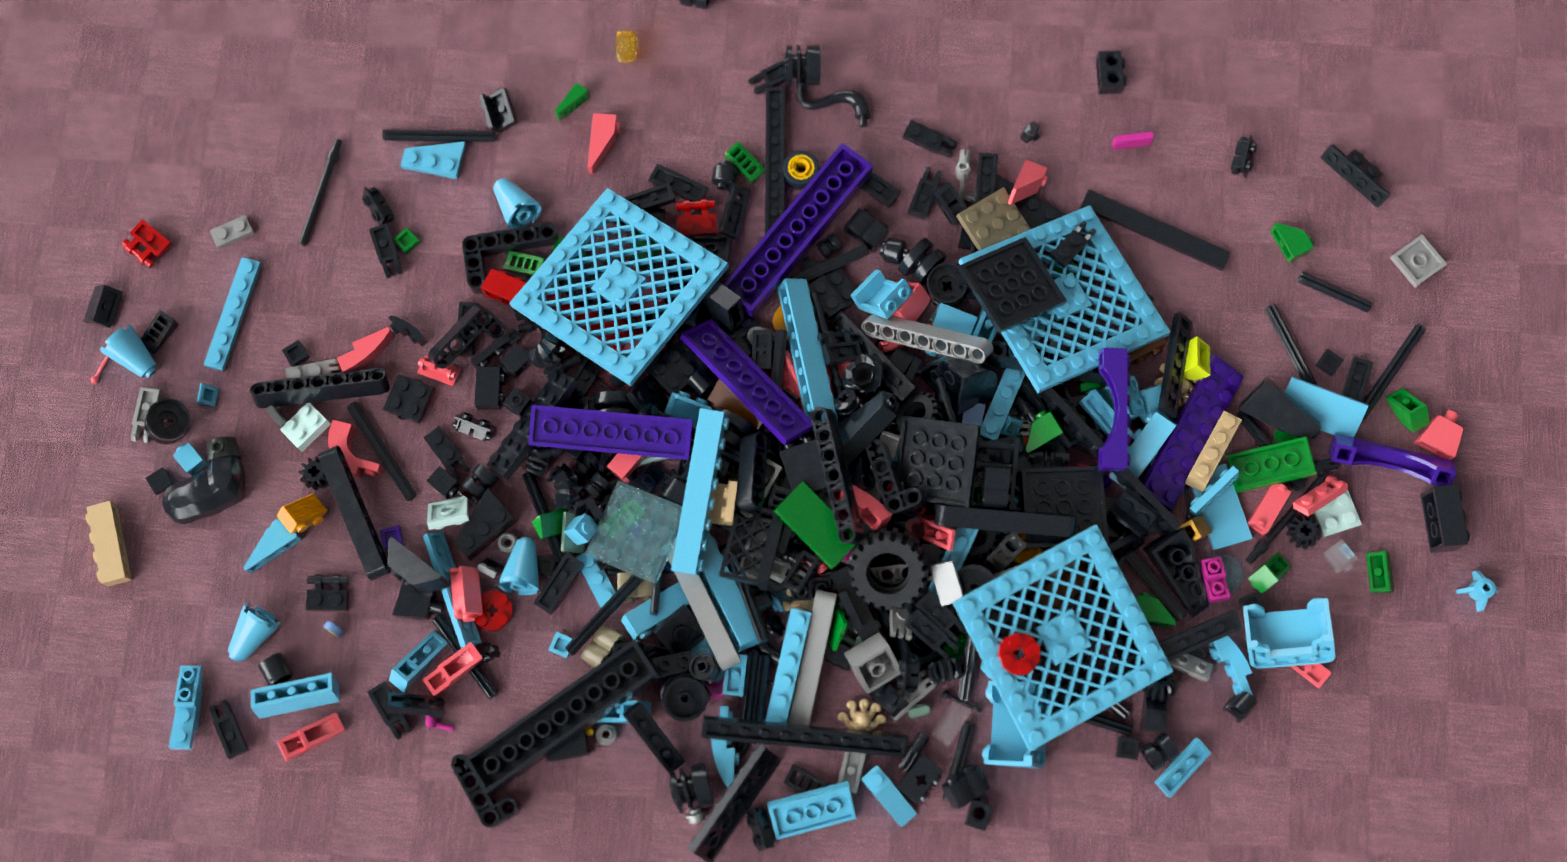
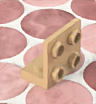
[709,481,738,526]

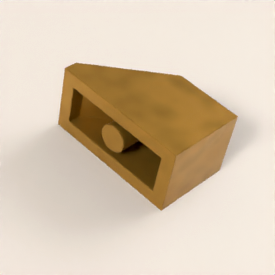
[1167,515,1213,543]

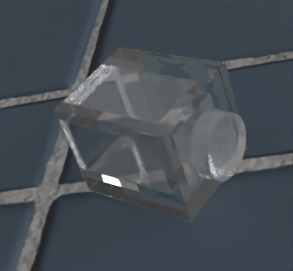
[1321,540,1358,573]

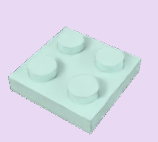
[280,403,331,452]
[1313,489,1362,538]
[427,496,469,530]

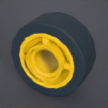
[783,150,819,190]

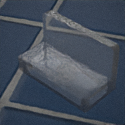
[931,700,972,746]

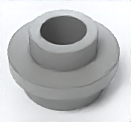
[498,533,518,553]
[596,724,617,745]
[685,807,706,824]

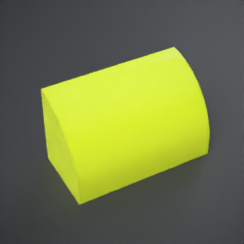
[1183,336,1210,380]

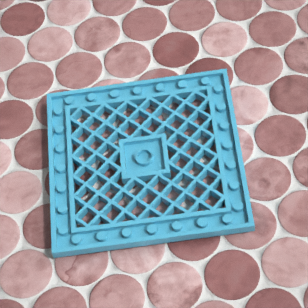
[509,188,729,386]
[959,205,1170,393]
[952,525,1173,751]

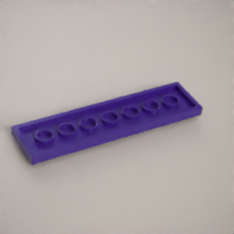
[680,319,813,445]
[1142,355,1244,510]
[528,405,693,460]

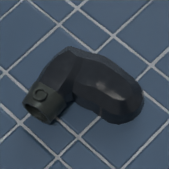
[162,437,245,524]

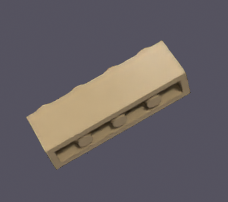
[1185,411,1242,493]
[85,501,132,587]

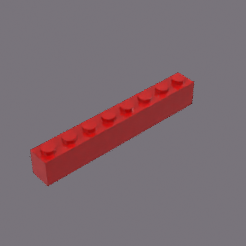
[480,268,630,351]

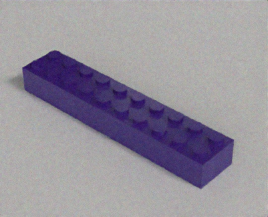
[723,143,873,318]

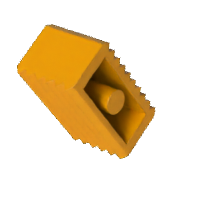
[277,493,327,534]

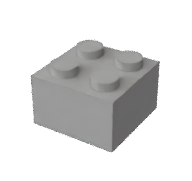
[844,632,901,694]

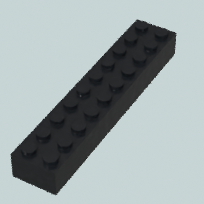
[464,639,662,794]

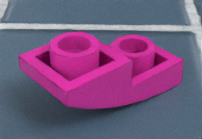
[1201,557,1231,603]

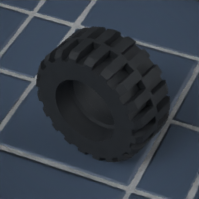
[849,527,929,610]

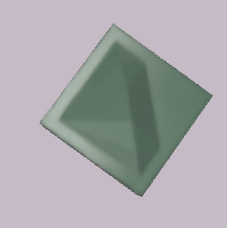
[907,704,930,719]

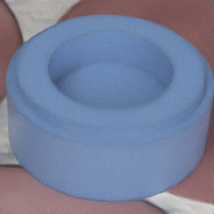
[323,621,344,638]

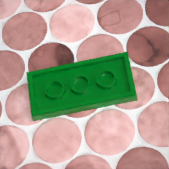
[1227,436,1317,493]
[774,482,856,569]

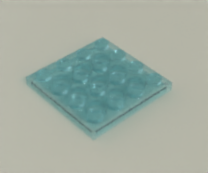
[585,481,683,585]

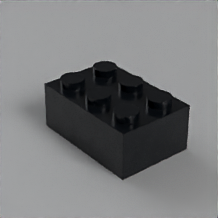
[1420,484,1470,553]

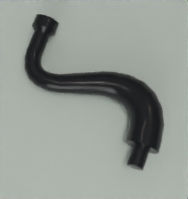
[796,78,871,127]

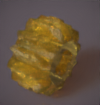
[615,30,638,63]

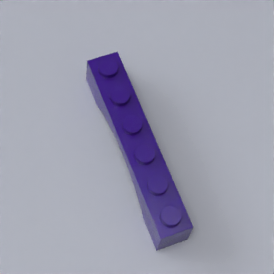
[1098,347,1130,472]
[1329,434,1457,486]

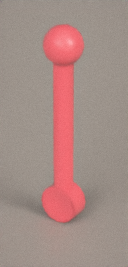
[91,356,109,384]

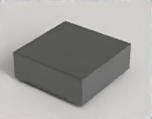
[266,405,289,427]

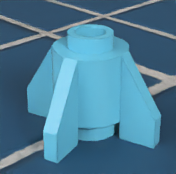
[1456,570,1500,612]

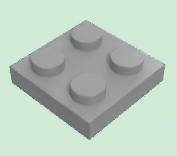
[1390,234,1447,288]

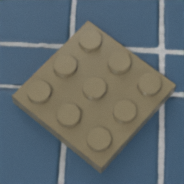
[956,187,1031,251]

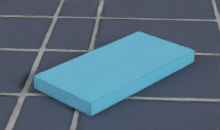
[1285,376,1368,438]
[1191,464,1253,551]
[767,781,857,840]

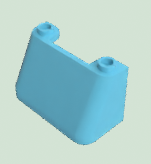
[1243,598,1335,669]
[982,681,1048,769]

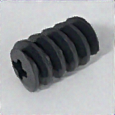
[834,389,863,420]

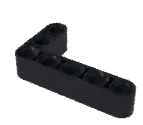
[462,223,558,294]

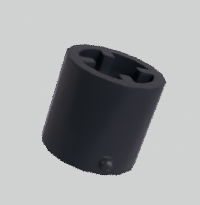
[258,653,294,686]

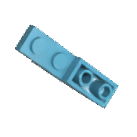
[1209,636,1253,695]
[169,665,202,750]
[711,706,739,788]

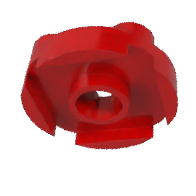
[475,590,513,632]
[997,633,1040,675]

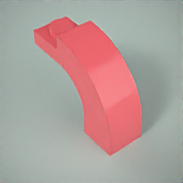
[328,420,384,478]

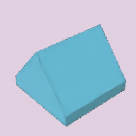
[196,383,219,407]
[1000,413,1024,437]

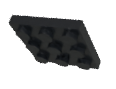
[668,236,732,277]

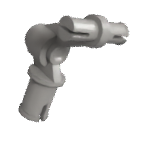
[956,149,975,202]

